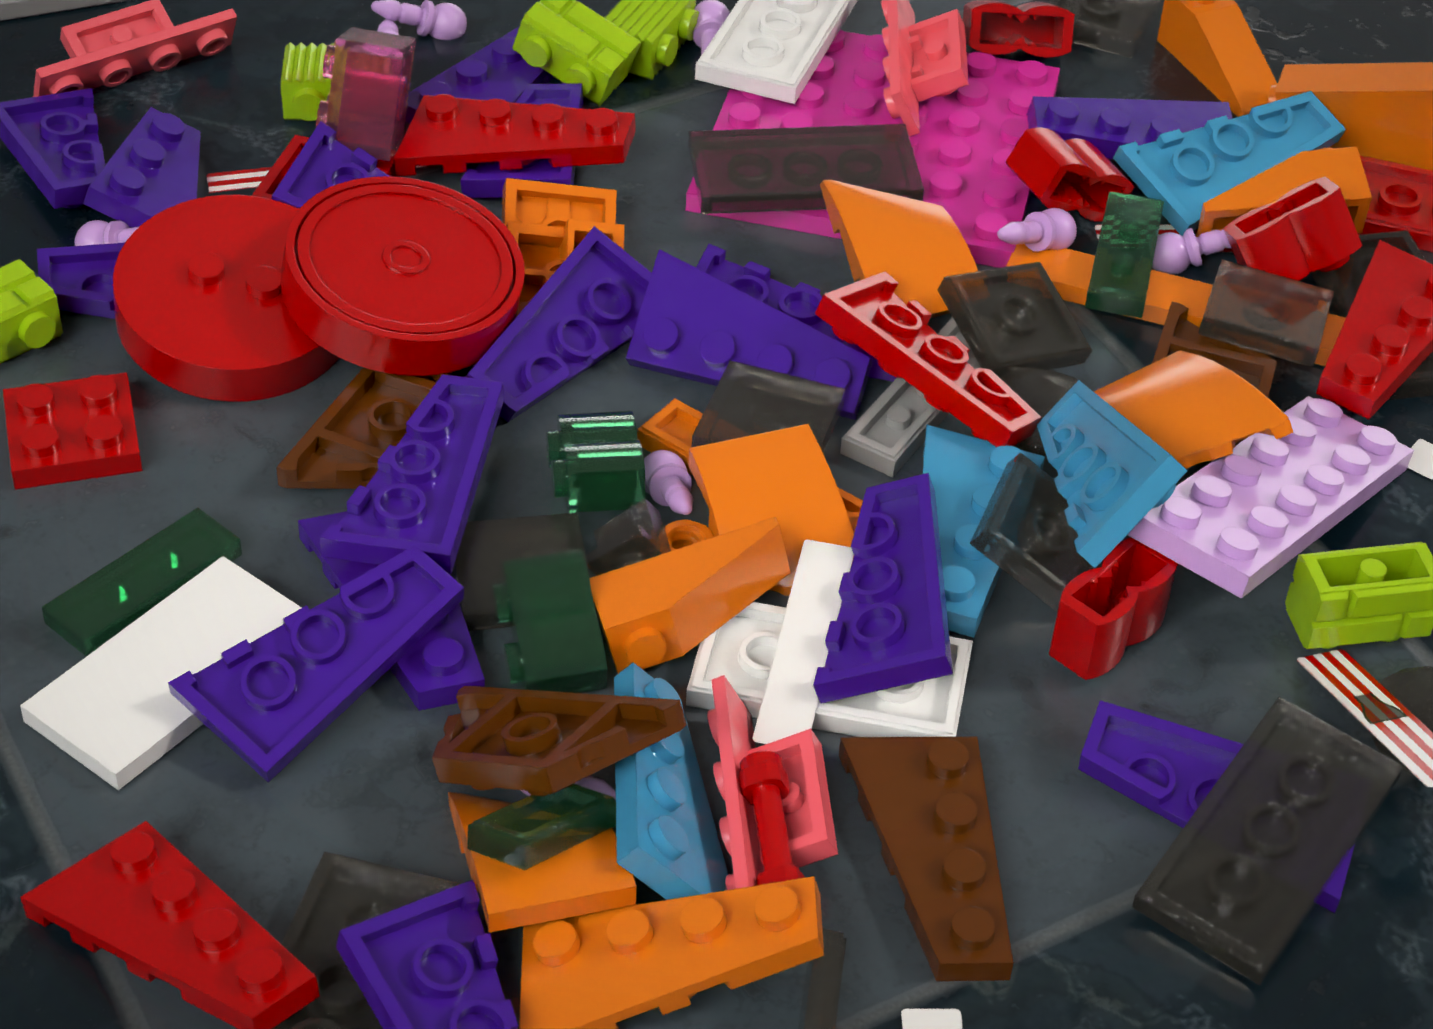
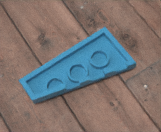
[1113,91,1346,236]
[1037,380,1187,568]
[922,425,1045,638]
[614,662,728,900]

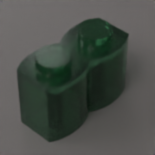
[546,410,645,513]
[492,549,608,693]

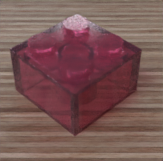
[316,27,417,161]

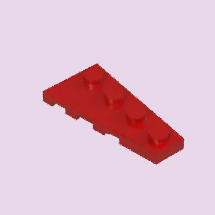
[394,94,636,176]
[1316,240,1433,420]
[815,271,1041,447]
[20,821,320,1029]

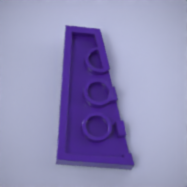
[626,249,872,420]

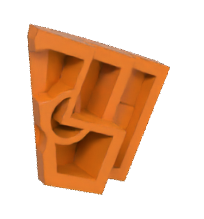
[502,178,625,317]
[820,180,988,318]
[1093,350,1293,469]
[689,424,854,596]
[448,792,637,933]

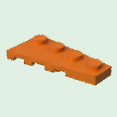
[519,876,824,1029]

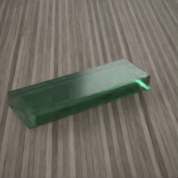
[1085,191,1164,318]
[41,508,242,657]

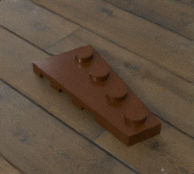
[838,736,1013,981]

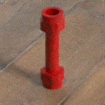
[739,751,805,885]

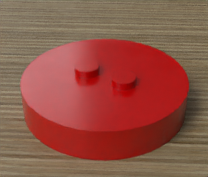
[280,176,525,376]
[113,195,339,402]

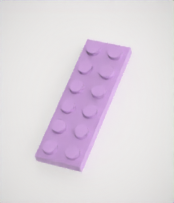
[1128,396,1414,598]

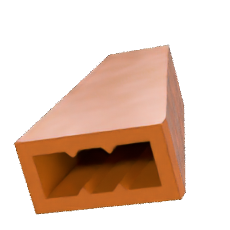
[1268,62,1433,171]

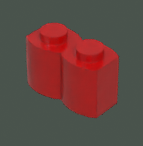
[963,0,1075,58]
[1005,127,1134,222]
[1223,176,1363,297]
[1049,537,1178,680]

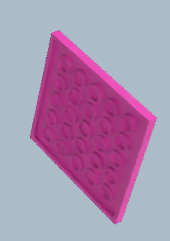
[686,29,1060,269]

